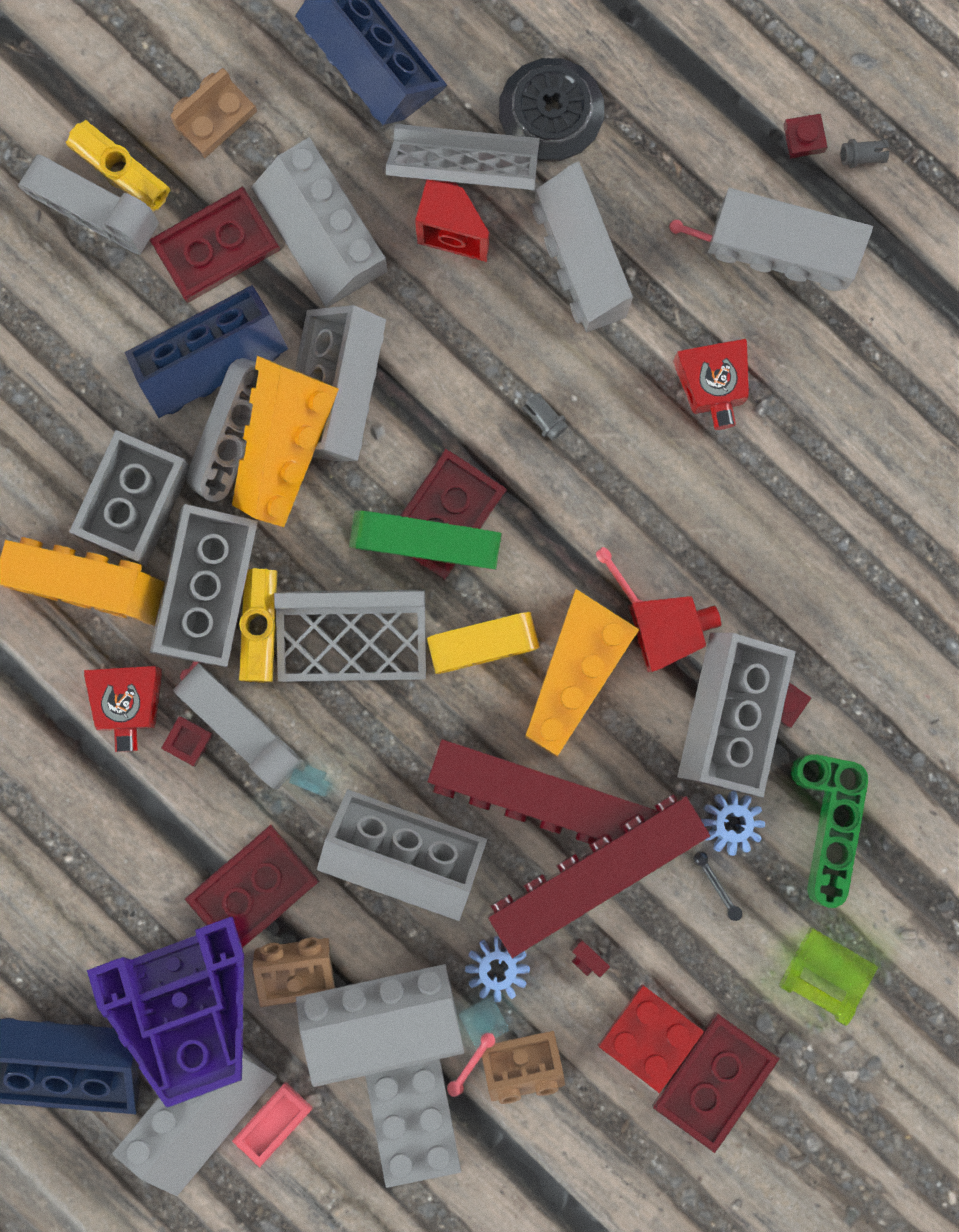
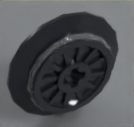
[499,58,604,161]

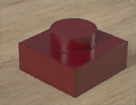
[783,113,828,159]
[780,682,812,729]
[161,716,214,767]
[570,938,610,978]

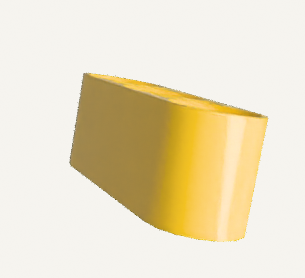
[427,612,540,674]

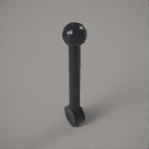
[694,851,742,921]

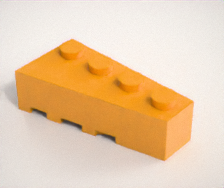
[232,356,339,527]
[0,537,164,626]
[525,589,639,757]

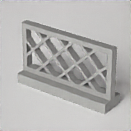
[386,124,539,190]
[274,589,426,682]

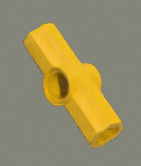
[66,120,170,211]
[239,568,277,683]

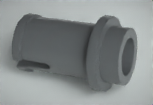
[840,139,889,168]
[522,393,568,441]

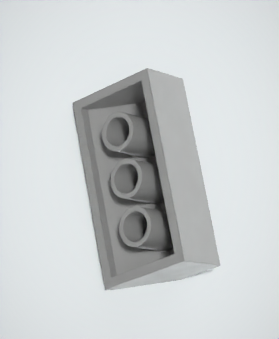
[251,137,388,308]
[531,161,633,333]
[707,188,873,291]
[295,305,386,461]
[149,504,258,667]
[677,632,796,798]
[317,789,487,921]
[296,964,464,1087]
[112,1046,277,1196]

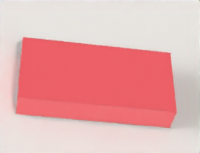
[232,1082,313,1168]

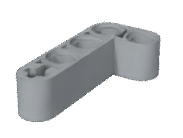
[18,154,159,255]
[186,358,259,502]
[173,663,304,789]

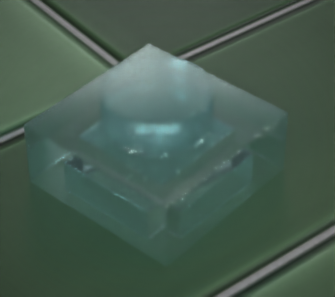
[289,765,332,797]
[458,995,510,1049]

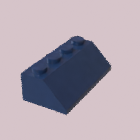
[295,0,447,125]
[124,285,289,418]
[0,1018,141,1114]

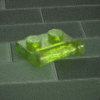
[779,927,879,1026]

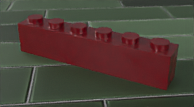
[427,739,657,844]
[487,794,711,958]

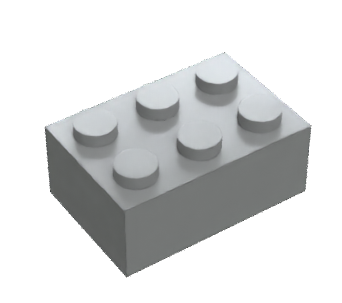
[69,430,190,567]

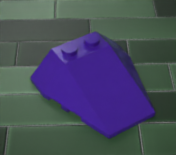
[87,917,244,1108]

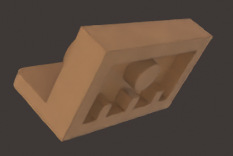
[170,68,257,159]
[252,937,335,1007]
[482,1031,565,1104]

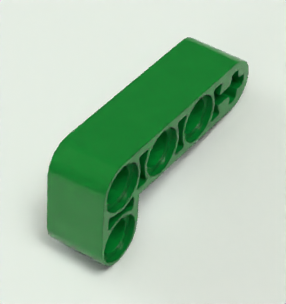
[349,510,502,570]
[791,754,868,908]

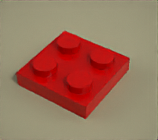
[598,984,704,1094]

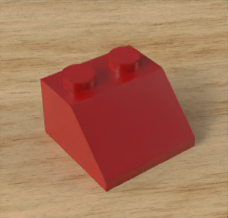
[415,179,489,262]

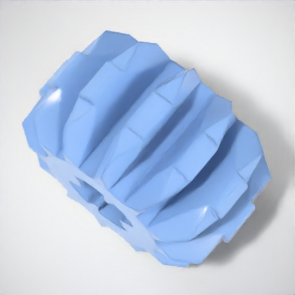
[701,791,765,856]
[465,936,530,1002]

